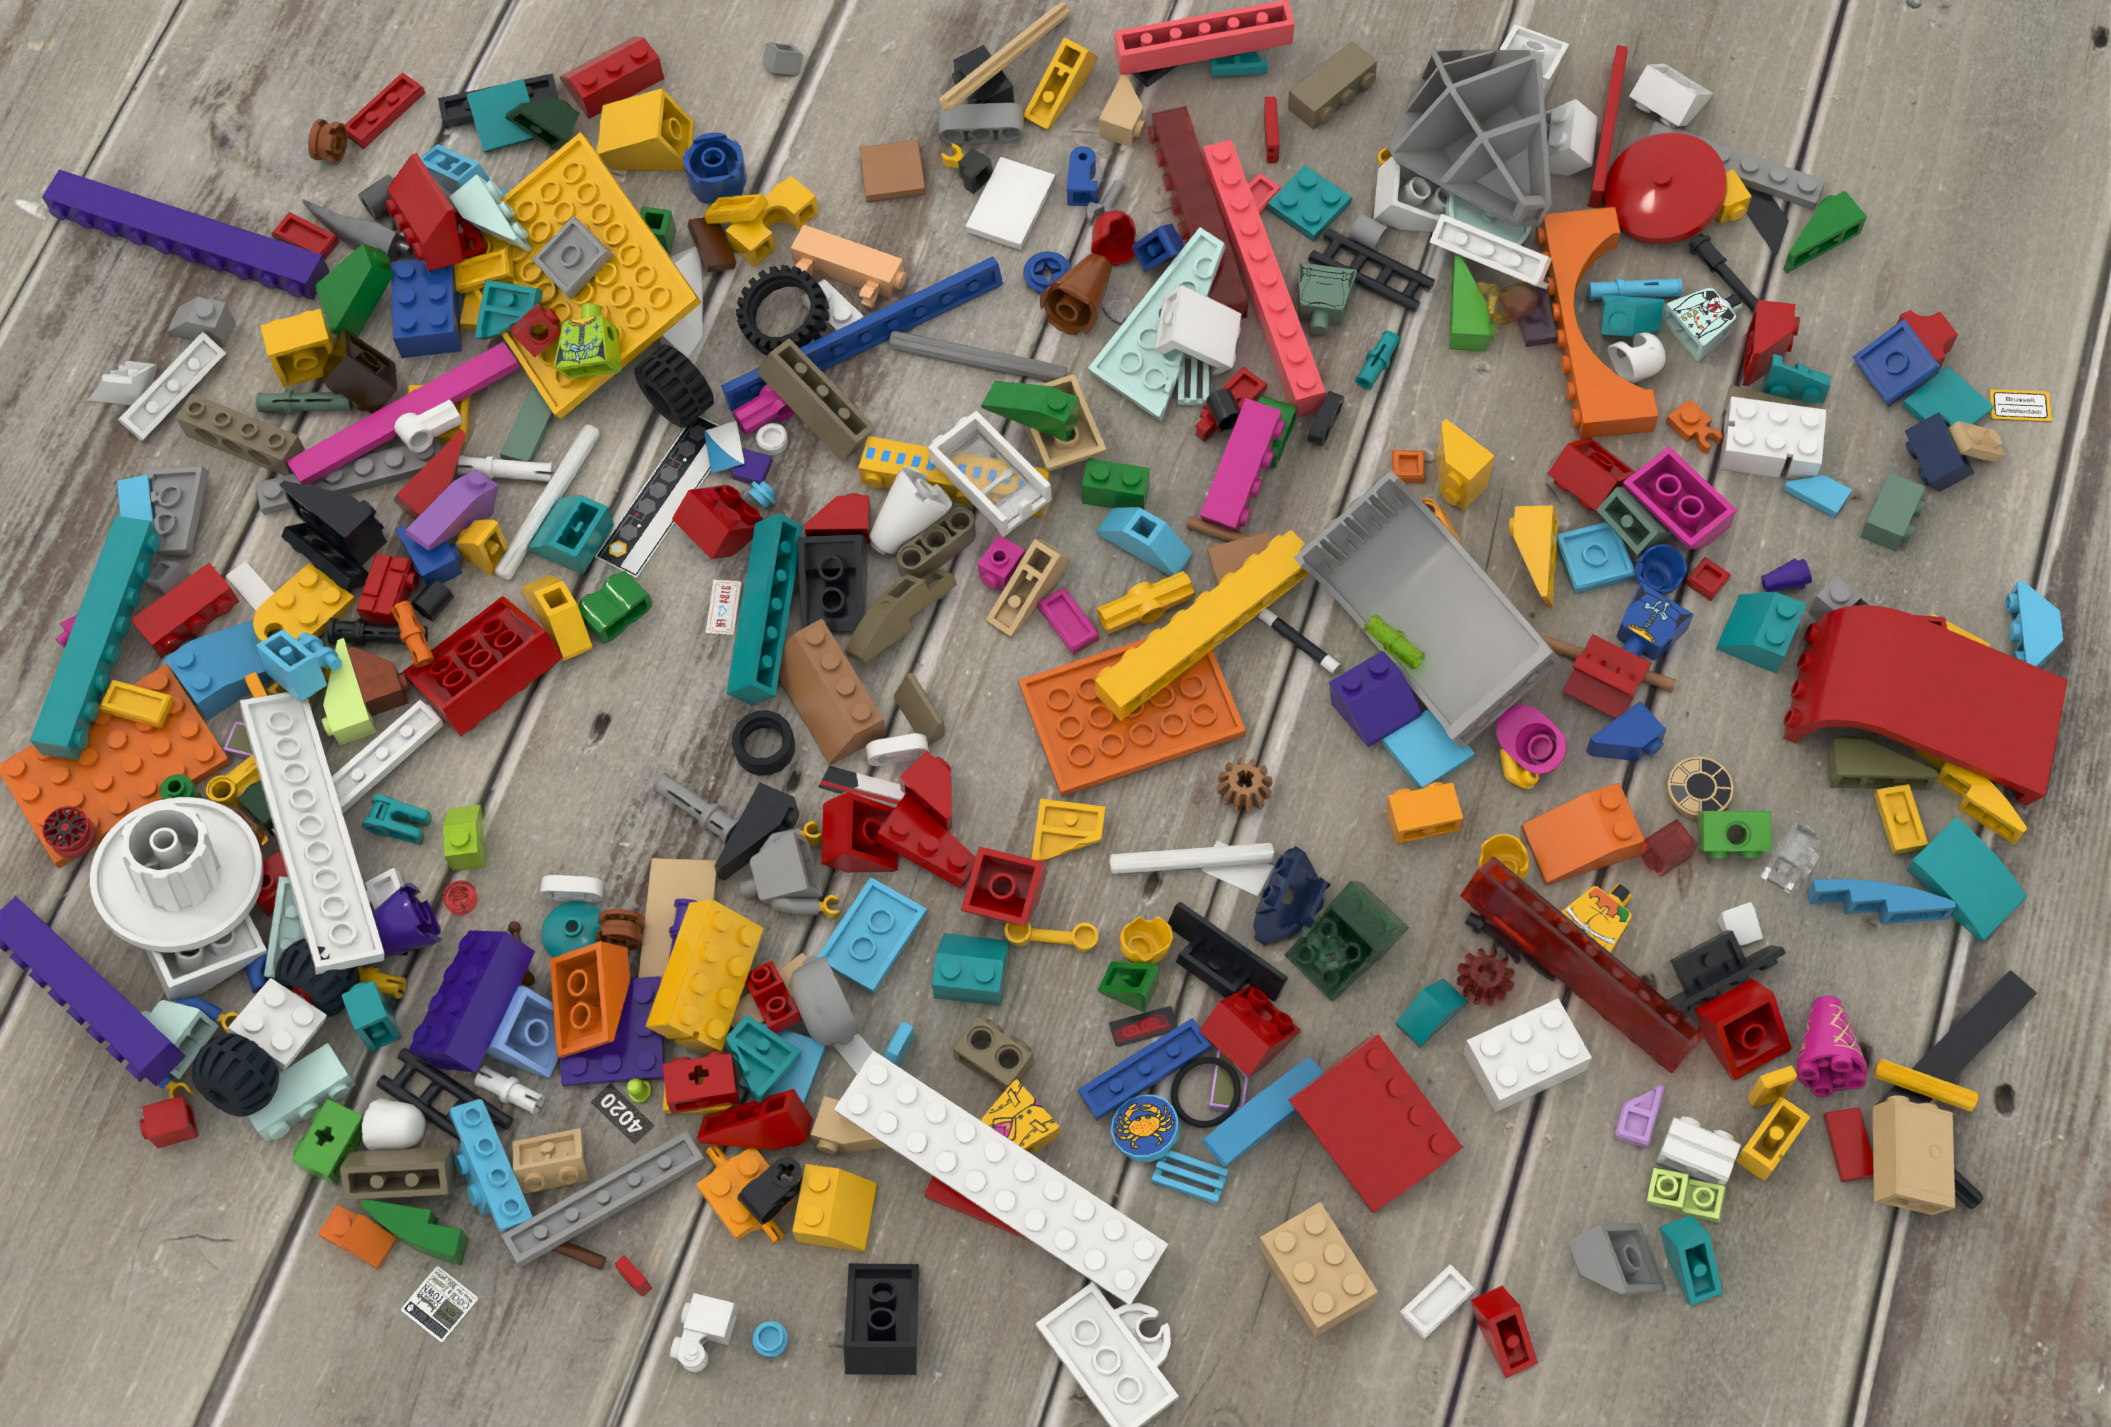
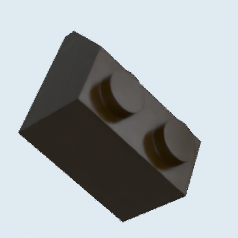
[323,329,397,414]

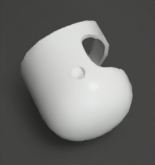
[1607,332,1666,384]

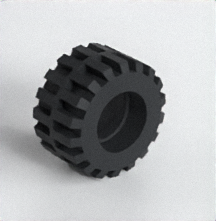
[634,344,714,428]

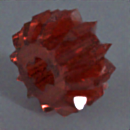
[1456,947,1515,1007]

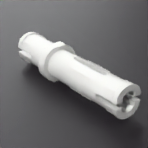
[458,455,554,482]

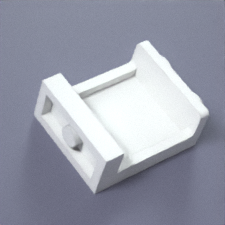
[1155,285,1241,376]

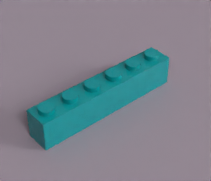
[726,513,803,706]

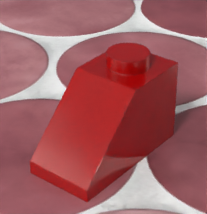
[805,493,871,544]
[900,751,952,831]
[1471,1286,1538,1378]

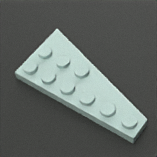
[1088,227,1225,422]

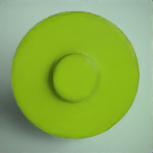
[626,1079,652,1103]

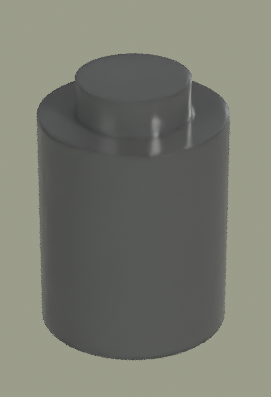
[358,175,395,219]

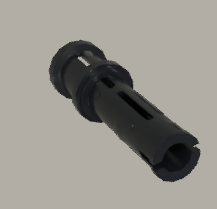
[327,617,428,647]

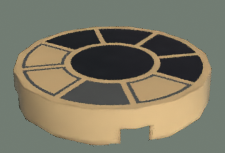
[1666,756,1734,820]

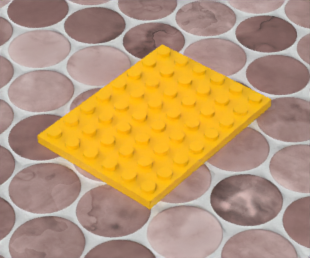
[461,132,702,419]

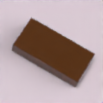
[687,218,737,272]

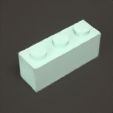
[248,1043,356,1142]

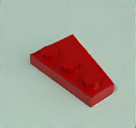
[875,792,976,889]

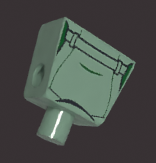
[1297,263,1357,336]

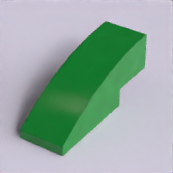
[362,1199,469,1265]

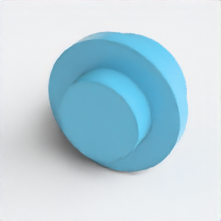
[748,481,777,509]
[752,1321,788,1358]

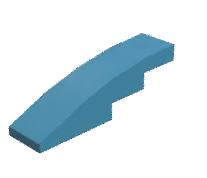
[1807,879,1956,924]
[1202,1057,1323,1167]

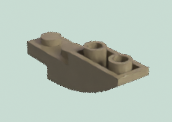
[845,568,957,663]

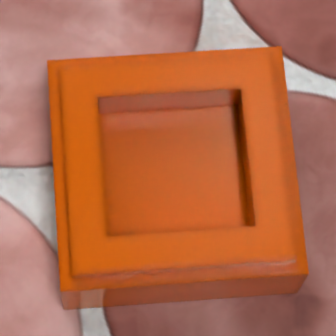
[1392,450,1424,483]

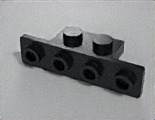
[1168,902,1288,1001]
[1656,930,1786,1017]

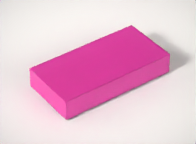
[1037,587,1099,655]

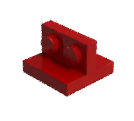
[1562,634,1652,719]

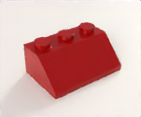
[559,36,664,119]

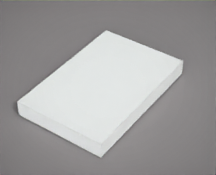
[965,157,1056,250]

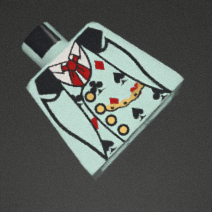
[1662,288,1742,362]

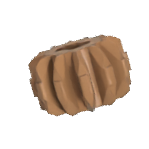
[1217,756,1273,814]

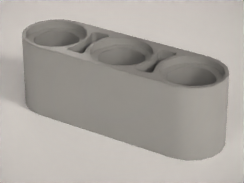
[938,103,1024,145]

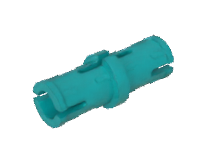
[1355,330,1401,390]

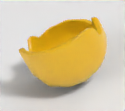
[1478,834,1530,889]
[1118,916,1174,964]

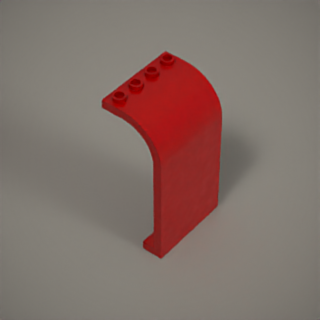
[1783,605,2068,806]

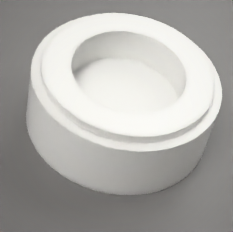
[756,423,788,455]

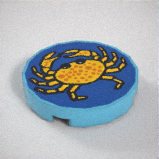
[1111,1095,1181,1162]

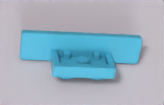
[449,1099,532,1231]

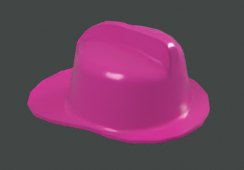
[1496,704,1567,774]

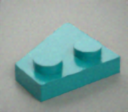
[725,1014,801,1103]

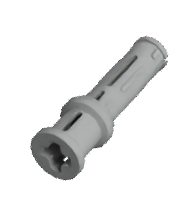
[653,773,740,845]

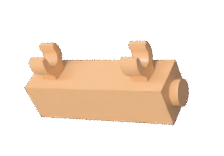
[791,225,906,309]

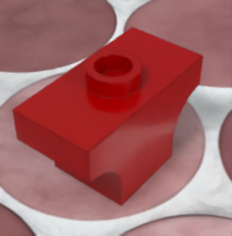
[1897,310,1958,376]

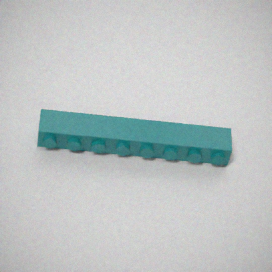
[30,516,161,761]

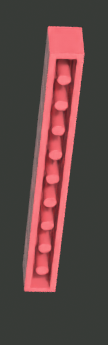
[1202,139,1326,417]

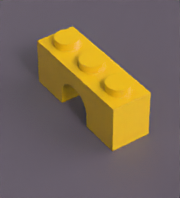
[726,175,819,267]

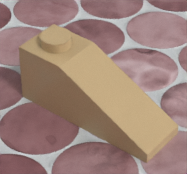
[986,539,1072,637]
[811,1096,888,1155]

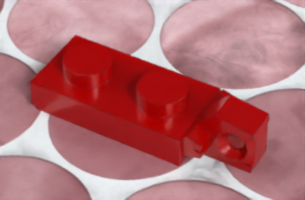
[1195,367,1267,442]

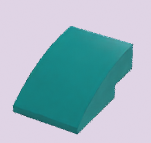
[1907,817,2027,942]

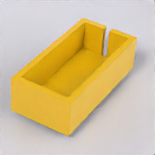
[645,899,764,1054]

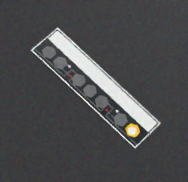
[595,416,720,578]

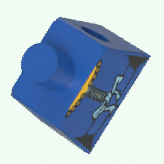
[1616,582,1694,660]

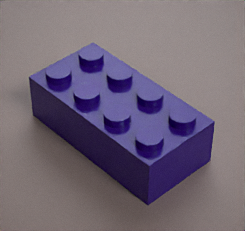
[409,930,535,1073]

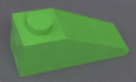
[1449,255,1495,352]

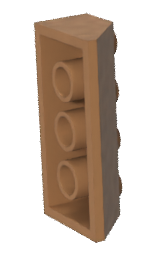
[778,619,887,765]

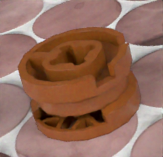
[308,119,348,164]
[596,909,645,950]

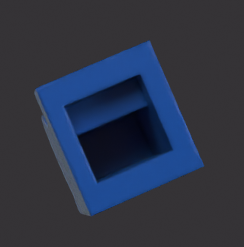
[1067,146,1098,206]

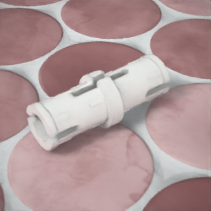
[475,1065,545,1115]

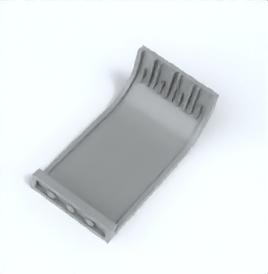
[1294,470,1562,748]

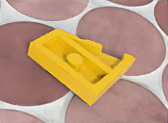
[1031,798,1106,862]

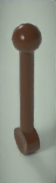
[508,921,535,986]

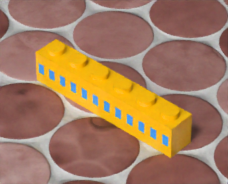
[858,436,1051,517]

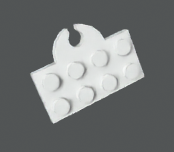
[1036,1282,1179,1427]

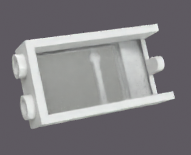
[928,411,1052,537]

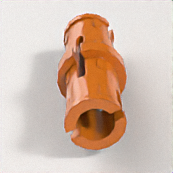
[391,601,435,667]

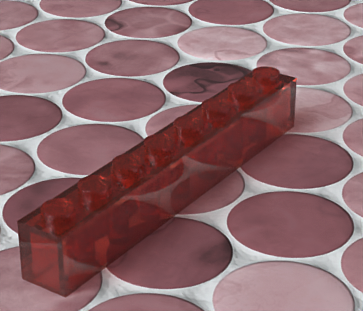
[1147,106,1248,319]
[1460,856,1706,1074]

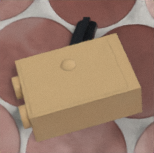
[1873,1096,1983,1215]

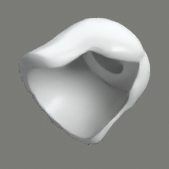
[362,1098,426,1151]

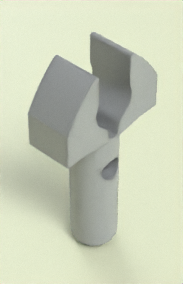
[1086,180,1125,226]

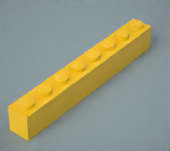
[1095,530,1309,721]

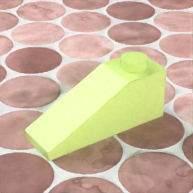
[322,638,377,746]

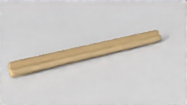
[939,2,1070,111]

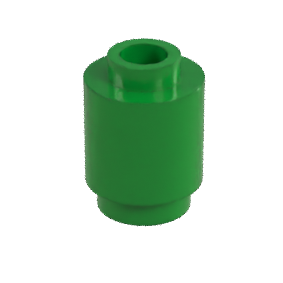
[160,774,202,800]

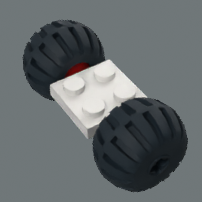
[191,938,360,1117]

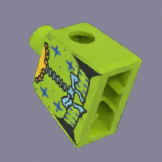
[554,303,621,379]

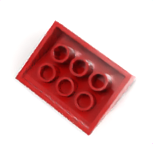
[403,596,563,737]
[1288,1034,1463,1213]

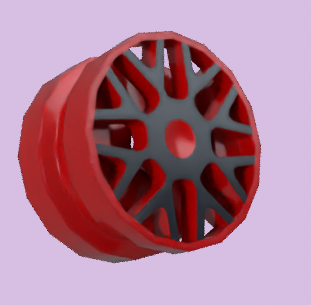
[42,806,97,859]

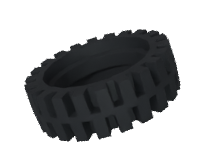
[736,265,830,356]

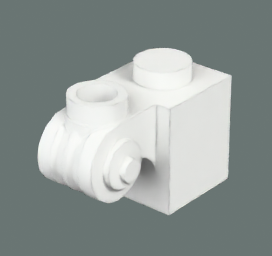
[670,1293,739,1372]

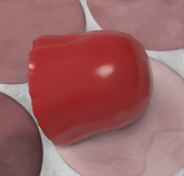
[1091,210,1136,266]

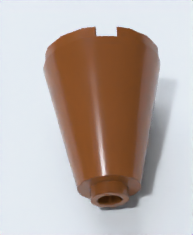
[1040,254,1112,335]

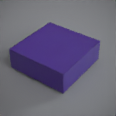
[732,448,773,485]

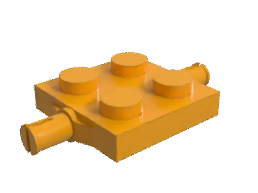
[696,1145,794,1244]

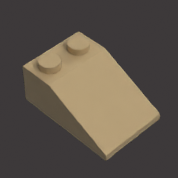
[1022,374,1107,472]

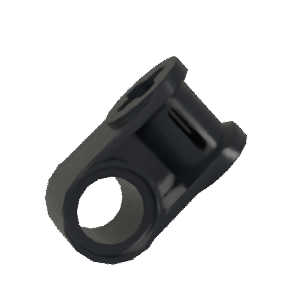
[737,1157,803,1225]

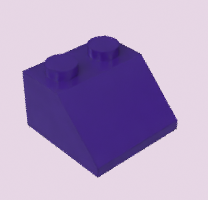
[1329,651,1422,747]

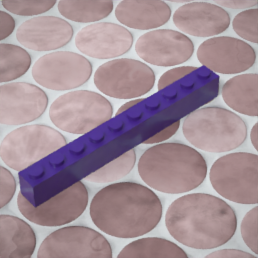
[42,169,330,300]

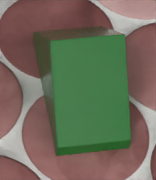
[1097,962,1159,1013]

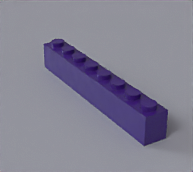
[0,896,186,1086]

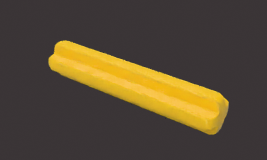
[1874,1059,1979,1111]

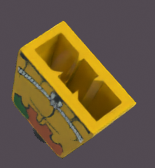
[1551,884,1632,969]

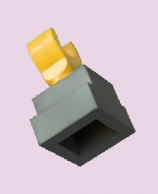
[941,144,993,194]

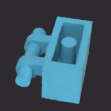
[256,629,342,702]

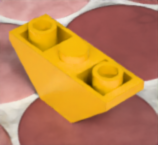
[521,574,592,661]

